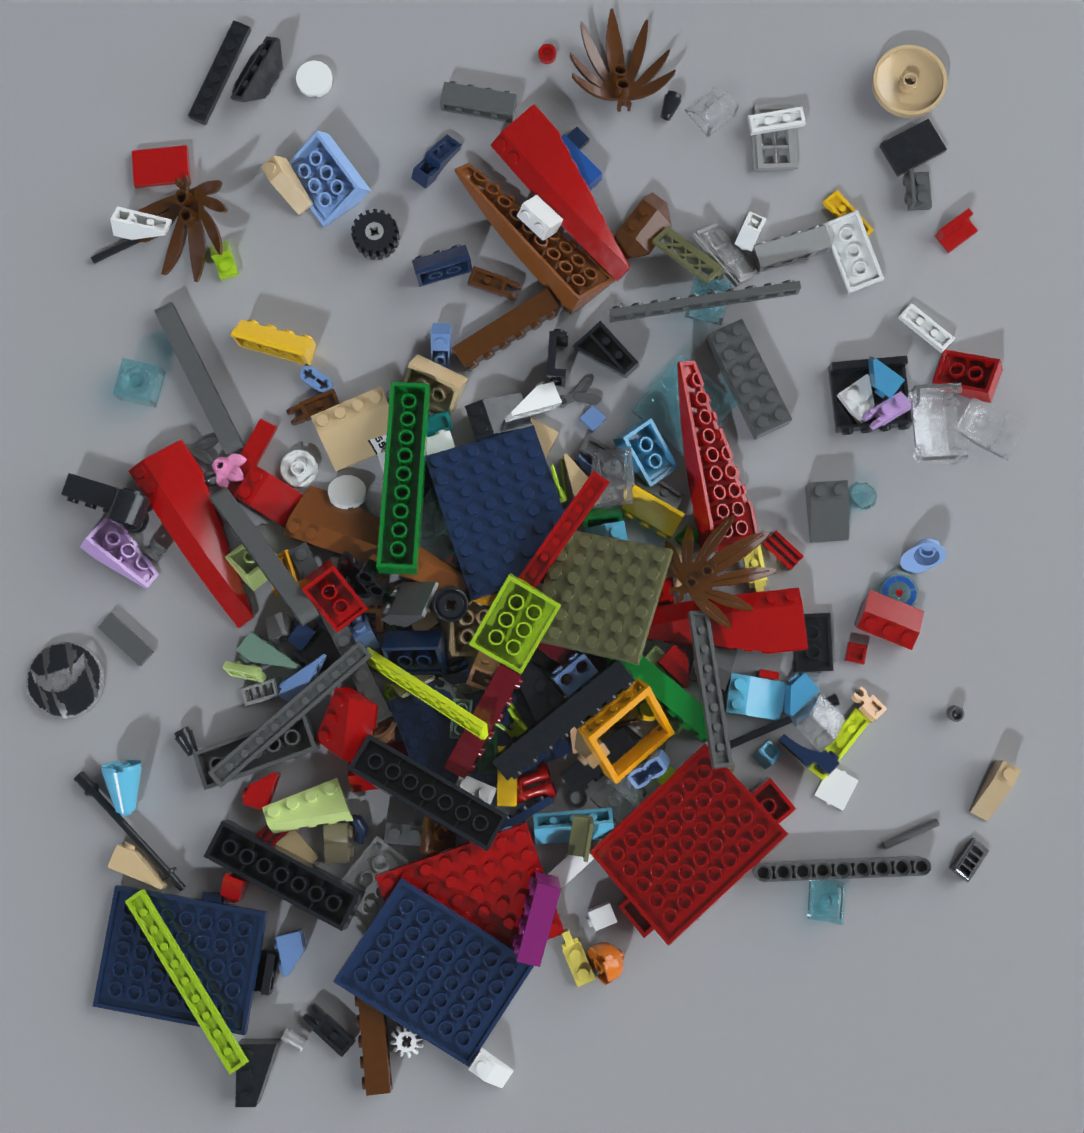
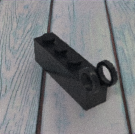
[61,473,147,533]
[560,727,636,808]

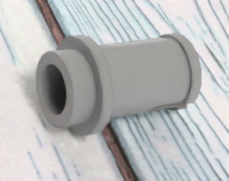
[281,1028,307,1052]

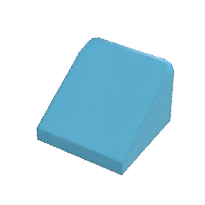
[752,739,782,769]

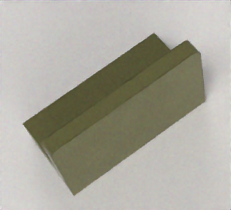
[567,814,594,862]

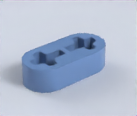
[300,366,333,394]

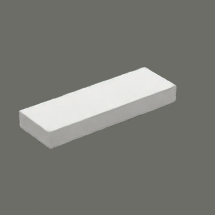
[747,106,806,136]
[898,303,955,354]

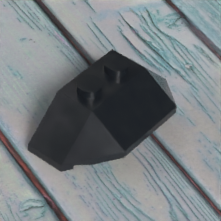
[231,36,283,102]

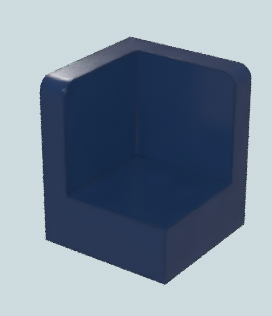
[286,618,315,651]

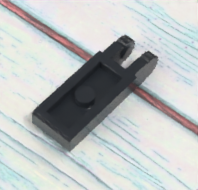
[302,1004,356,1057]

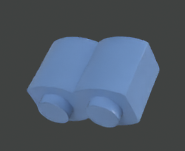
[627,749,670,789]

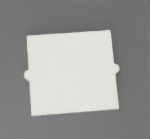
[814,768,859,811]

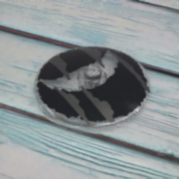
[26,642,105,719]

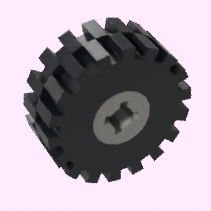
[351,209,400,260]

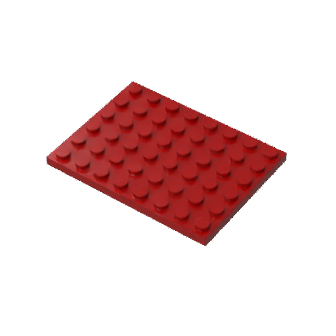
[589,744,789,946]
[375,821,565,949]

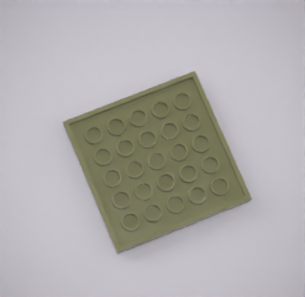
[540,531,673,665]

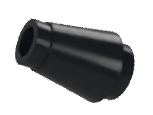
[660,90,682,121]
[174,726,198,757]

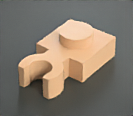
[851,687,887,723]

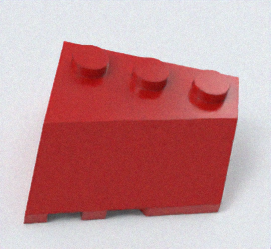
[315,687,378,762]

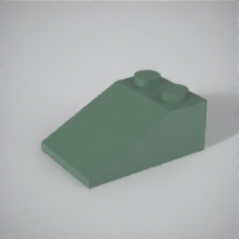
[236,631,304,670]

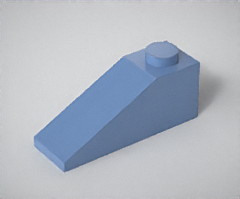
[278,654,327,702]

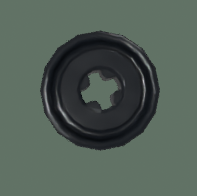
[106,487,150,529]
[433,585,469,622]

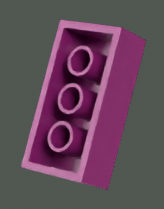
[512,871,561,967]

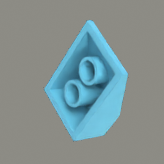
[724,673,786,721]

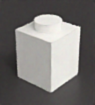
[586,901,618,931]

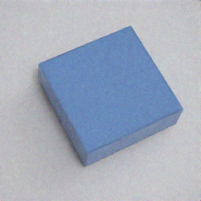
[580,405,606,432]

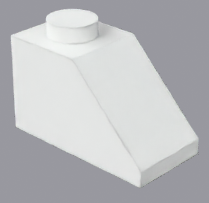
[735,211,766,251]
[468,1047,514,1088]

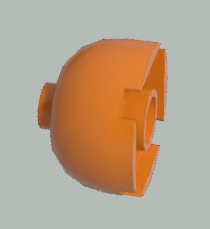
[587,942,624,985]

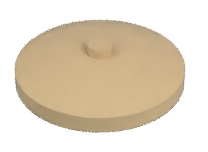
[872,45,947,118]

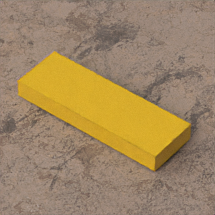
[822,190,874,236]
[497,746,517,806]

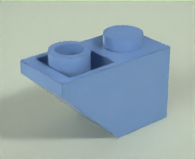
[431,323,452,368]
[349,613,381,650]
[274,929,307,977]

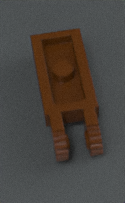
[467,266,522,301]
[286,389,340,426]

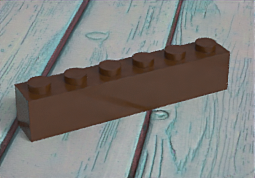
[452,288,559,371]
[355,996,393,1096]

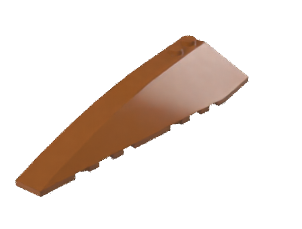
[455,163,615,314]
[283,485,467,594]

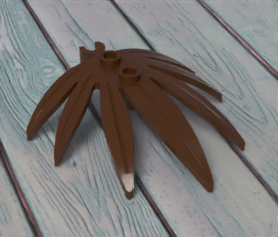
[570,8,676,112]
[138,175,228,282]
[665,515,777,629]

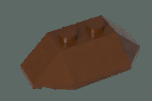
[614,192,672,260]

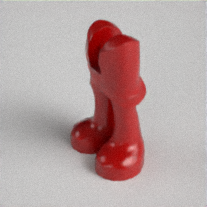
[496,761,557,803]

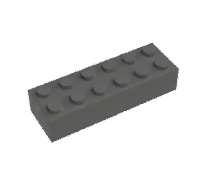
[706,319,792,440]
[192,713,321,790]

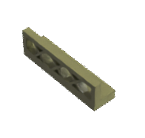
[652,226,723,285]

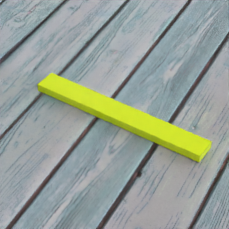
[367,647,488,740]

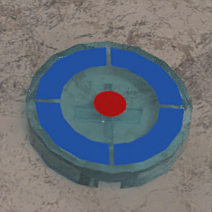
[879,574,918,606]

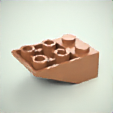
[466,651,500,691]

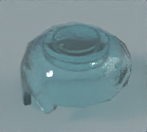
[849,482,877,511]

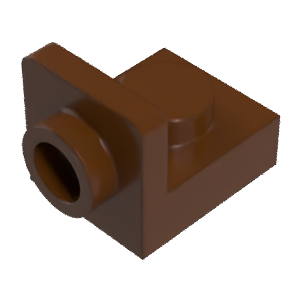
[364,605,386,633]

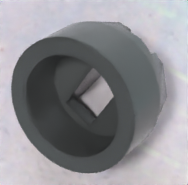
[204,471,217,487]
[946,705,964,722]

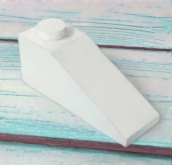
[110,206,172,240]
[505,381,562,422]

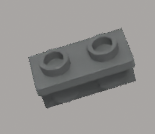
[903,168,932,211]

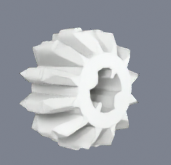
[390,1024,424,1058]

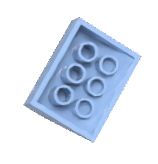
[289,131,371,227]

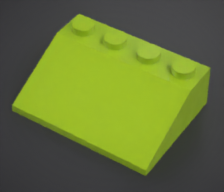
[469,573,561,674]

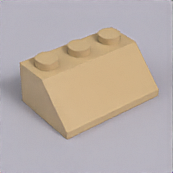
[403,354,468,417]

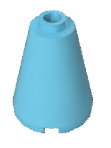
[101,759,142,816]

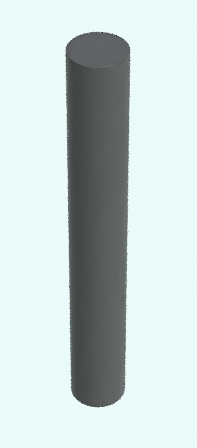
[882,818,939,849]

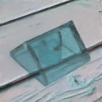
[808,880,846,925]

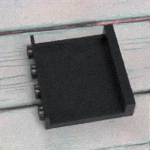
[828,356,916,435]

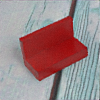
[935,208,978,253]

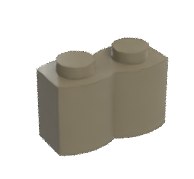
[323,822,355,864]

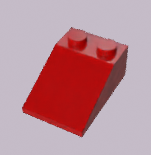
[932,349,1003,403]
[233,464,303,528]
[298,559,368,632]

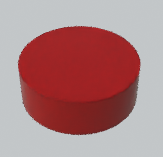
[538,44,556,64]

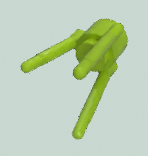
[550,459,569,503]
[495,701,528,738]

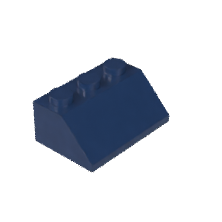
[412,244,472,287]
[381,630,447,675]

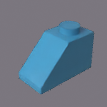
[868,356,905,399]
[784,672,820,716]

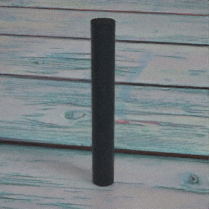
[91,239,140,264]

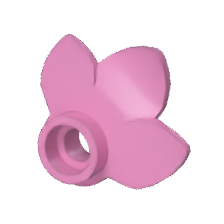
[212,454,247,488]

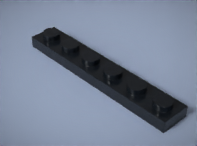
[188,20,251,125]

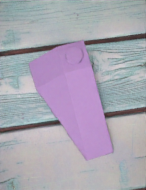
[80,516,159,589]

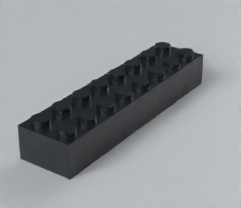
[492,659,634,781]
[347,734,508,852]
[203,820,365,931]

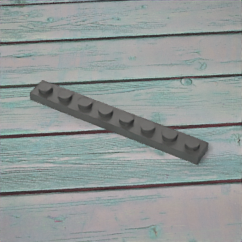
[688,610,733,769]

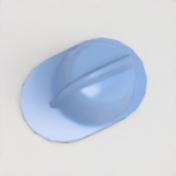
[900,538,946,573]

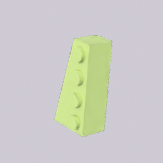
[262,778,353,833]

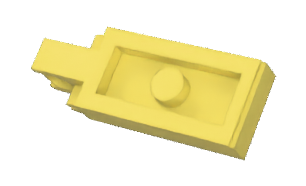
[743,545,768,592]
[561,929,596,987]

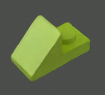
[210,240,239,281]

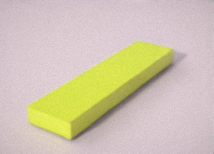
[808,708,870,781]

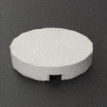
[296,60,333,98]
[280,450,318,488]
[328,475,366,509]

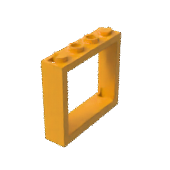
[578,678,675,784]

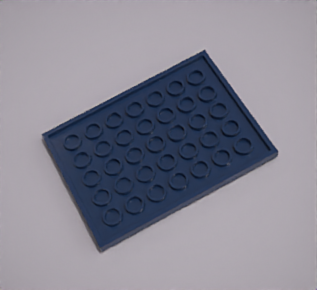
[426,425,564,601]
[387,661,573,786]
[333,877,534,1067]
[92,885,268,1035]

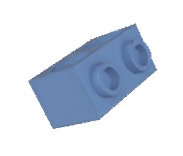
[550,652,598,697]

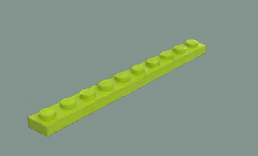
[125,889,249,1075]

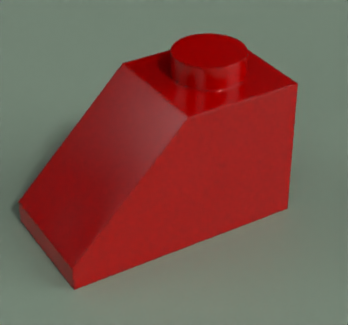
[656,645,689,690]
[242,772,281,811]
[220,872,250,903]

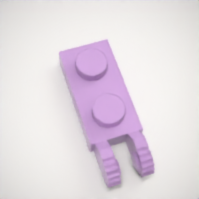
[862,391,914,430]

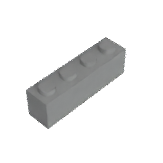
[751,225,832,273]

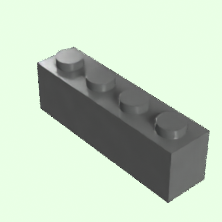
[440,81,517,123]

